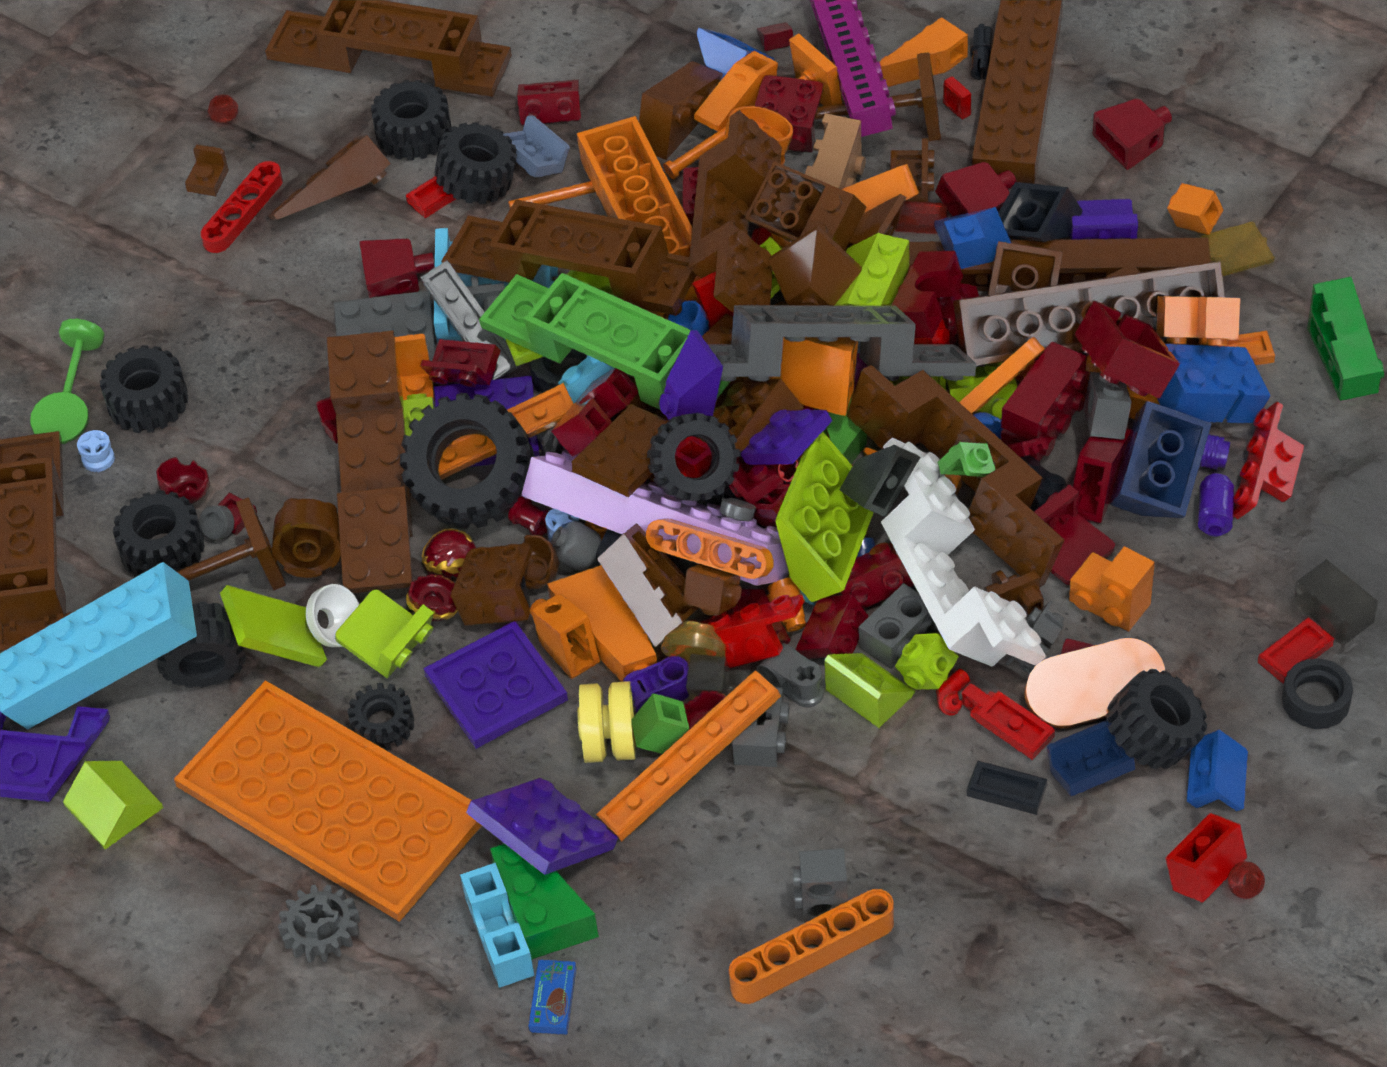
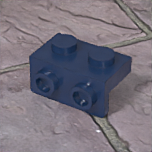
[1047,720,1135,796]

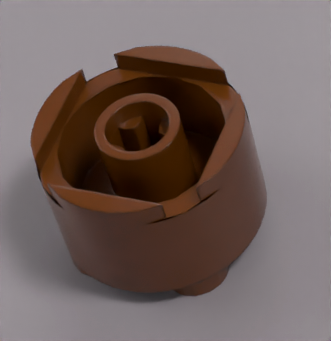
[272,498,341,578]

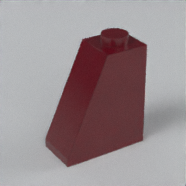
[1073,429,1131,523]

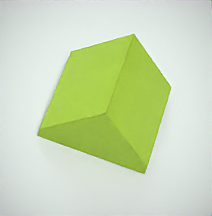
[825,653,915,728]
[63,761,164,849]

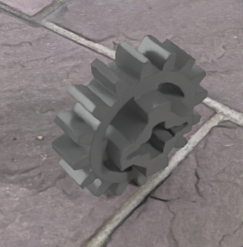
[278,884,360,962]

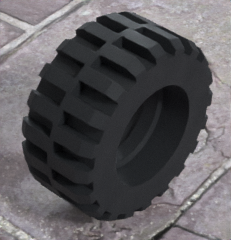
[400,393,534,529]

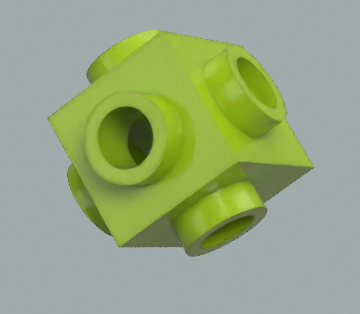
[895,633,959,690]

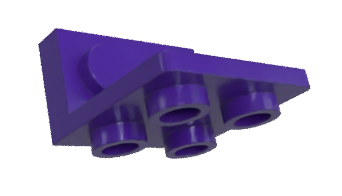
[1070,199,1138,240]

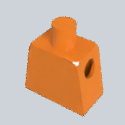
[530,594,600,679]

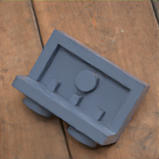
[503,115,570,178]

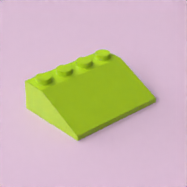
[775,432,874,602]

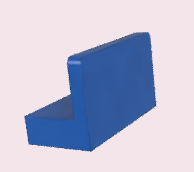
[1187,730,1248,811]

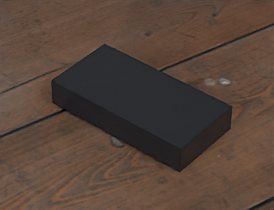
[967,760,1047,815]

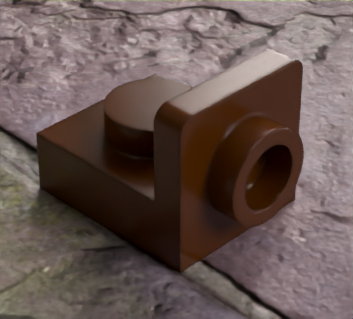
[185,144,229,197]

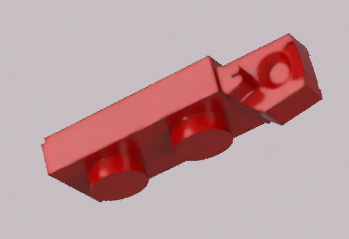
[962,683,1055,760]

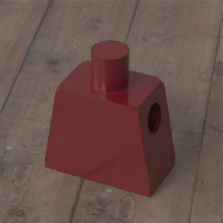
[1092,99,1172,170]
[935,162,1016,217]
[359,238,435,298]

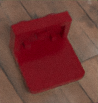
[755,75,823,153]
[1033,485,1115,585]

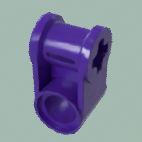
[623,656,693,713]

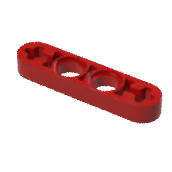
[201,161,283,253]

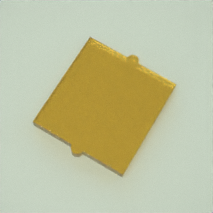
[1201,221,1275,276]

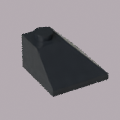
[998,182,1083,242]

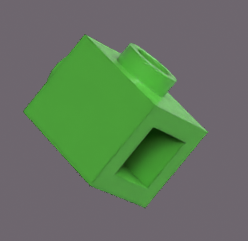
[631,694,689,754]

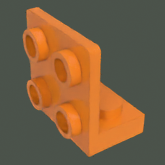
[395,334,435,402]

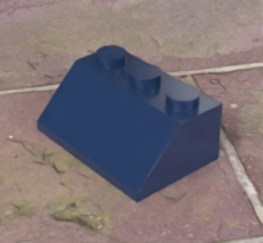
[1109,401,1212,518]

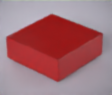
[943,76,971,120]

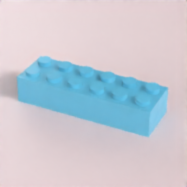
[0,562,197,730]

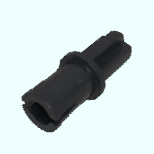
[970,24,992,80]

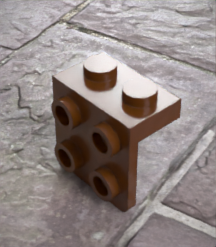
[451,543,532,625]

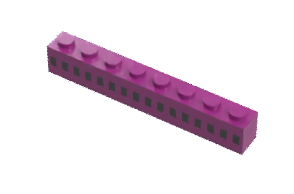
[809,0,896,137]

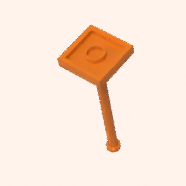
[663,33,842,180]

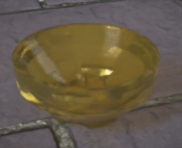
[661,621,726,664]

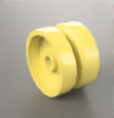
[577,681,636,763]

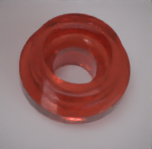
[208,94,239,122]
[1228,861,1265,899]

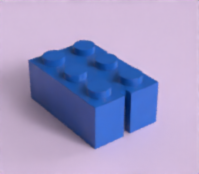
[1157,344,1271,423]

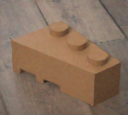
[805,113,866,189]

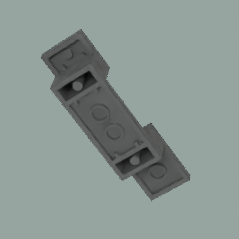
[708,305,976,381]

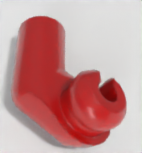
[936,669,970,716]

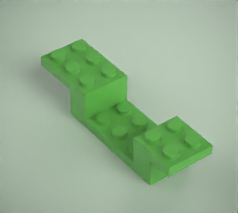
[479,273,731,410]

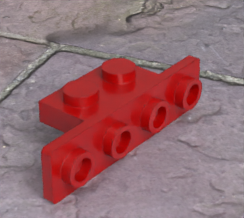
[1233,402,1304,519]
[671,594,805,671]

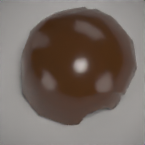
[522,535,560,590]

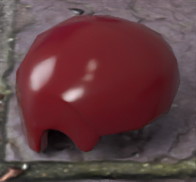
[156,457,210,504]

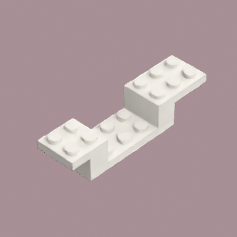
[881,438,1046,667]

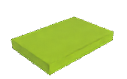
[220,585,327,667]

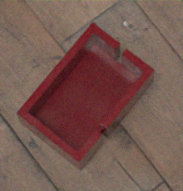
[1074,300,1180,398]
[1001,341,1089,462]

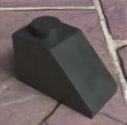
[839,445,921,517]

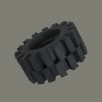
[348,683,414,751]

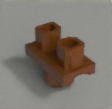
[984,570,1044,615]

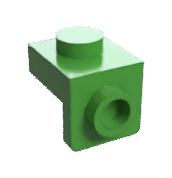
[937,442,996,477]

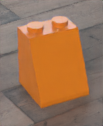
[769,337,858,416]

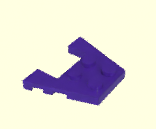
[0,706,110,802]

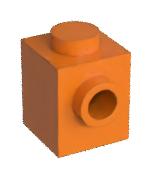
[1167,183,1224,235]

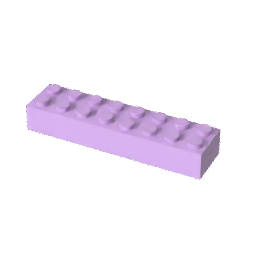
[521,450,789,586]

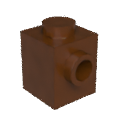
[682,564,741,616]

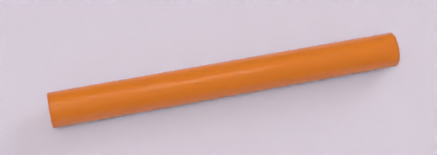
[508,181,596,208]

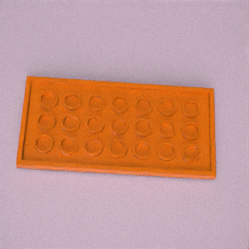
[174,680,482,922]

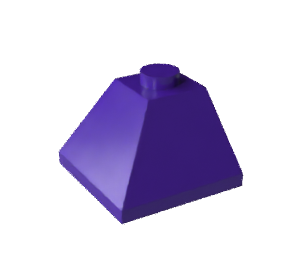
[660,330,724,420]

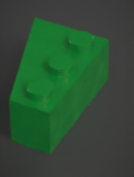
[1307,276,1384,401]
[490,844,599,960]

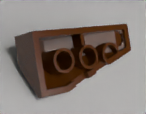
[268,135,391,220]

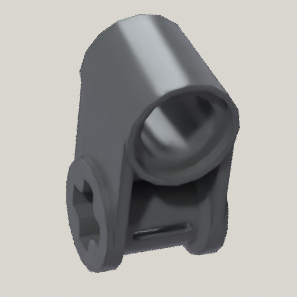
[757,643,824,707]

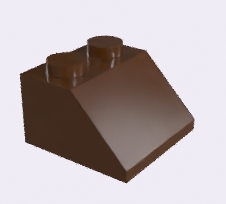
[988,241,1063,295]

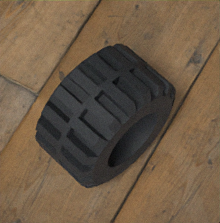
[371,80,452,160]
[434,122,517,204]
[100,345,188,433]
[647,413,740,501]
[113,491,205,577]
[157,602,246,688]
[1106,669,1207,769]

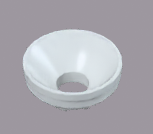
[306,584,359,647]

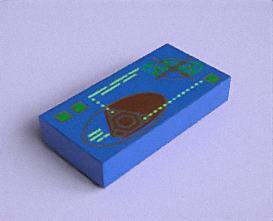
[529,960,577,1035]

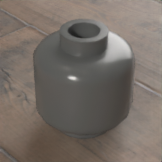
[551,521,602,572]

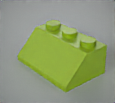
[834,233,910,306]

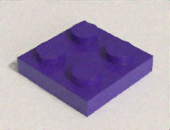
[740,409,833,465]

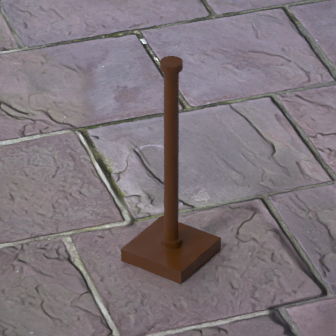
[815,52,941,141]
[64,497,286,617]

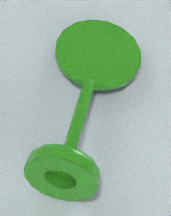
[30,319,105,444]

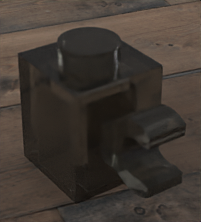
[686,654,750,700]

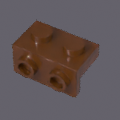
[890,138,935,204]

